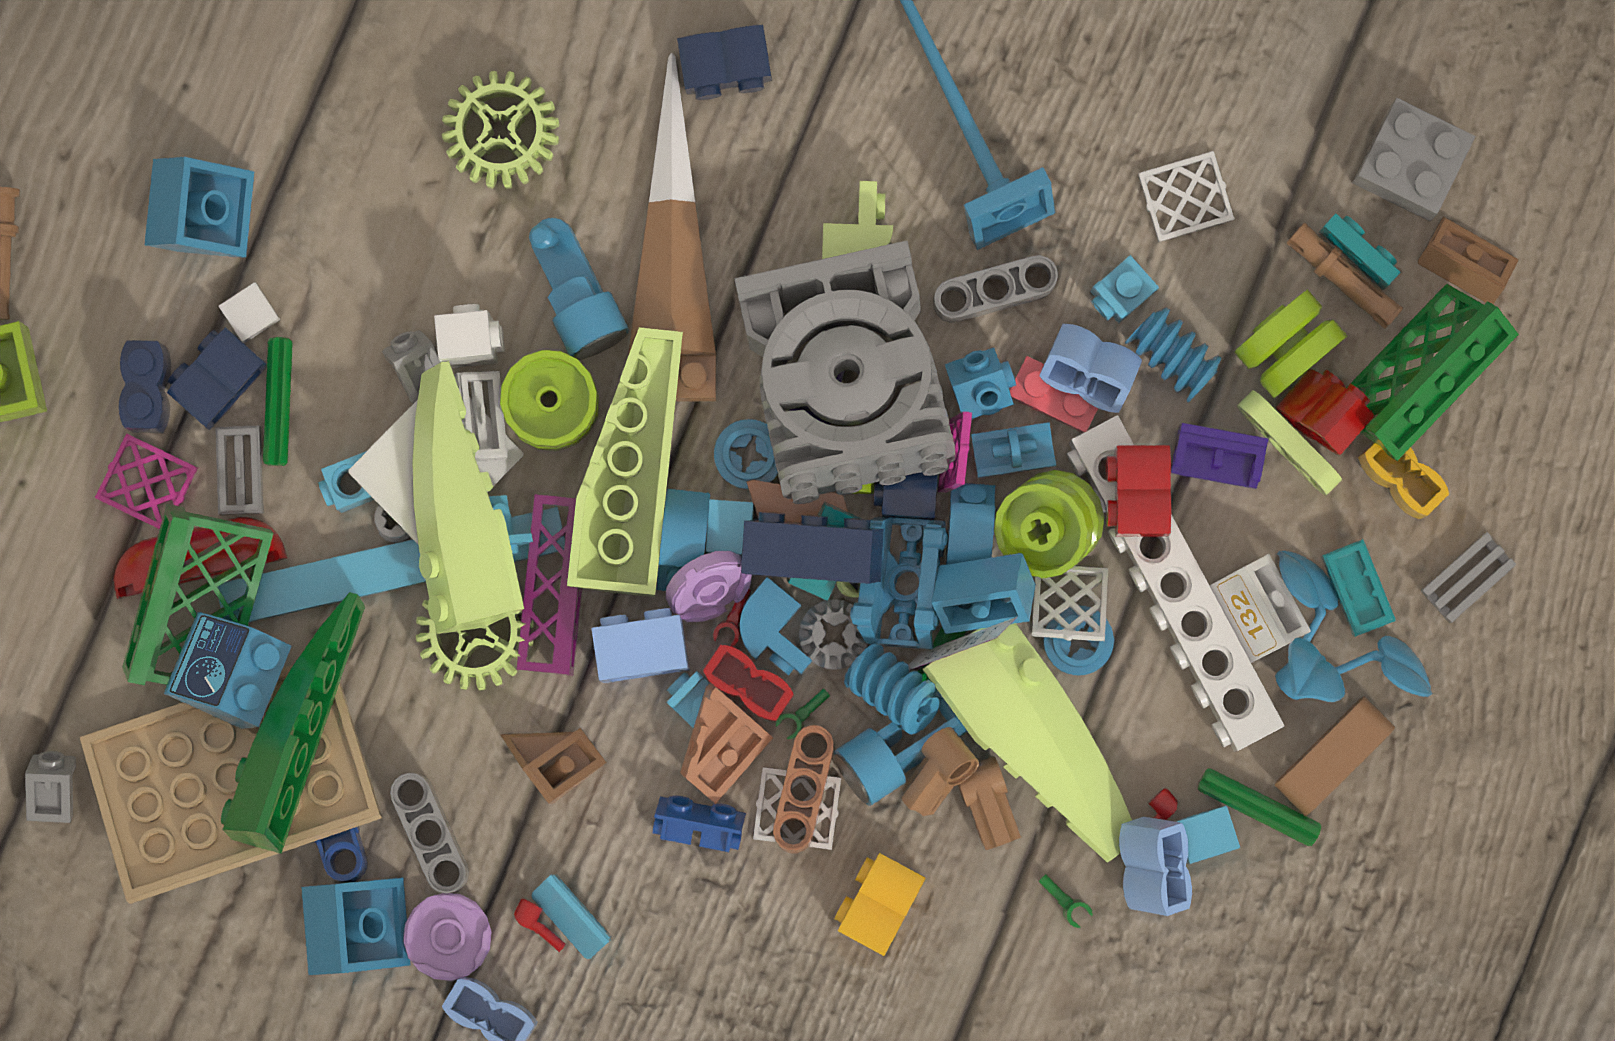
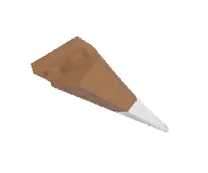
[628,53,716,402]

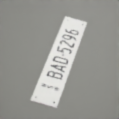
[909,617,1017,670]

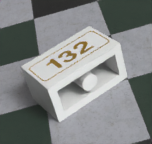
[1209,554,1311,663]

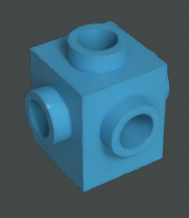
[944,347,1016,419]

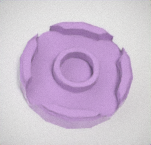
[666,551,752,622]
[403,893,492,981]

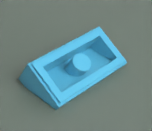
[531,874,612,959]

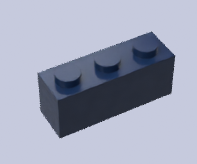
[741,512,884,584]

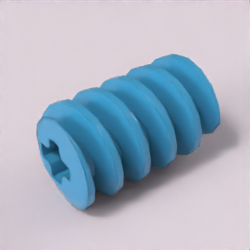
[1125,307,1221,403]
[844,643,940,734]

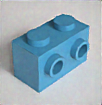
[932,553,1036,634]

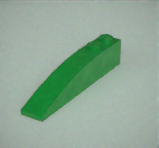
[221,592,365,854]

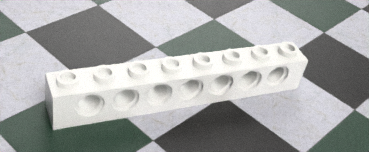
[1066,415,1284,752]

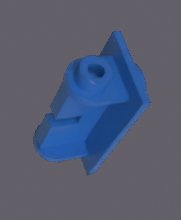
[652,795,746,853]

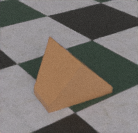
[500,728,607,804]

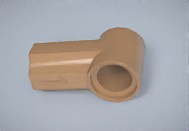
[901,727,979,816]
[958,756,1021,850]

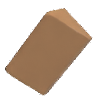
[1418,216,1519,304]

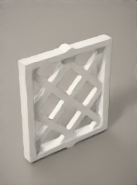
[1138,151,1234,242]
[1032,565,1108,641]
[753,767,841,850]

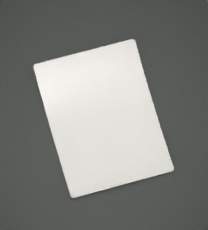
[348,397,523,544]

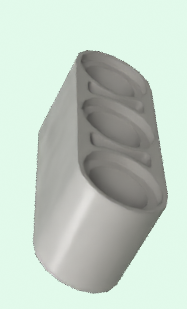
[933,255,1058,323]
[390,773,469,894]

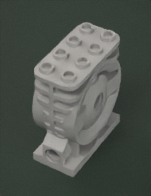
[734,240,956,504]

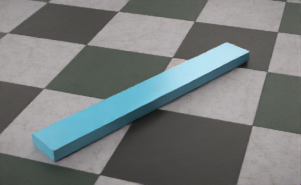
[218,507,565,622]

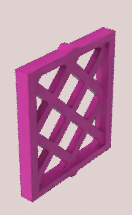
[938,411,972,493]
[95,433,198,529]

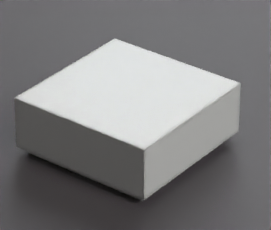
[219,282,280,343]

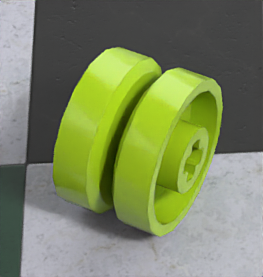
[1234,289,1348,399]
[500,350,600,451]
[994,470,1105,578]

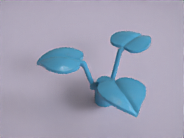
[1275,551,1433,702]

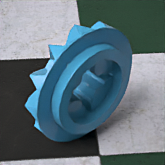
[714,419,778,489]
[1043,605,1114,676]

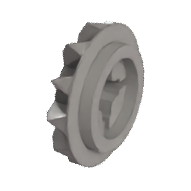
[799,600,868,670]

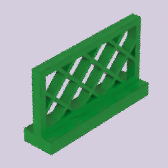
[1346,284,1519,461]
[122,504,273,685]

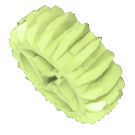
[442,71,560,189]
[416,600,535,690]

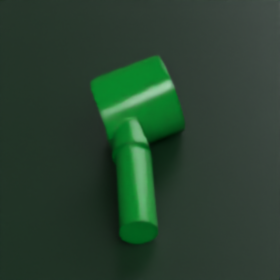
[775,688,830,739]
[1038,874,1093,928]

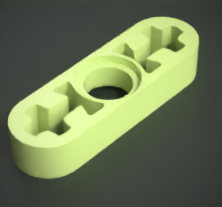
[1237,390,1342,496]

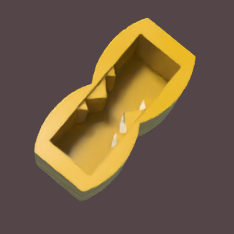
[1358,442,1449,519]
[834,853,926,956]

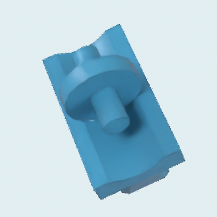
[971,422,1056,478]

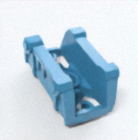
[850,516,948,649]

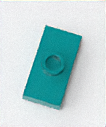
[1321,539,1396,637]

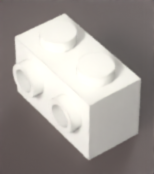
[434,304,505,368]

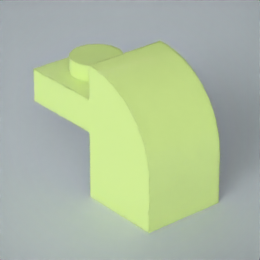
[822,181,893,259]

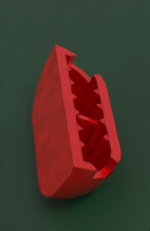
[114,517,287,600]

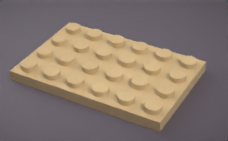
[80,665,382,904]

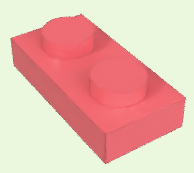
[1010,356,1098,433]

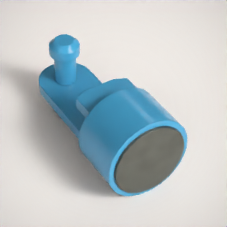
[529,218,630,360]
[834,689,968,806]

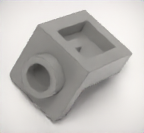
[382,330,441,404]
[25,751,76,823]

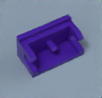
[1171,423,1269,489]

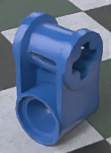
[315,826,368,883]

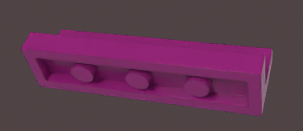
[516,494,583,676]

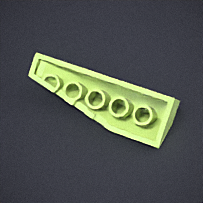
[567,327,683,597]
[412,361,524,634]
[923,623,1132,863]

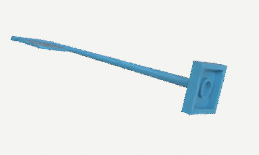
[900,0,1055,250]

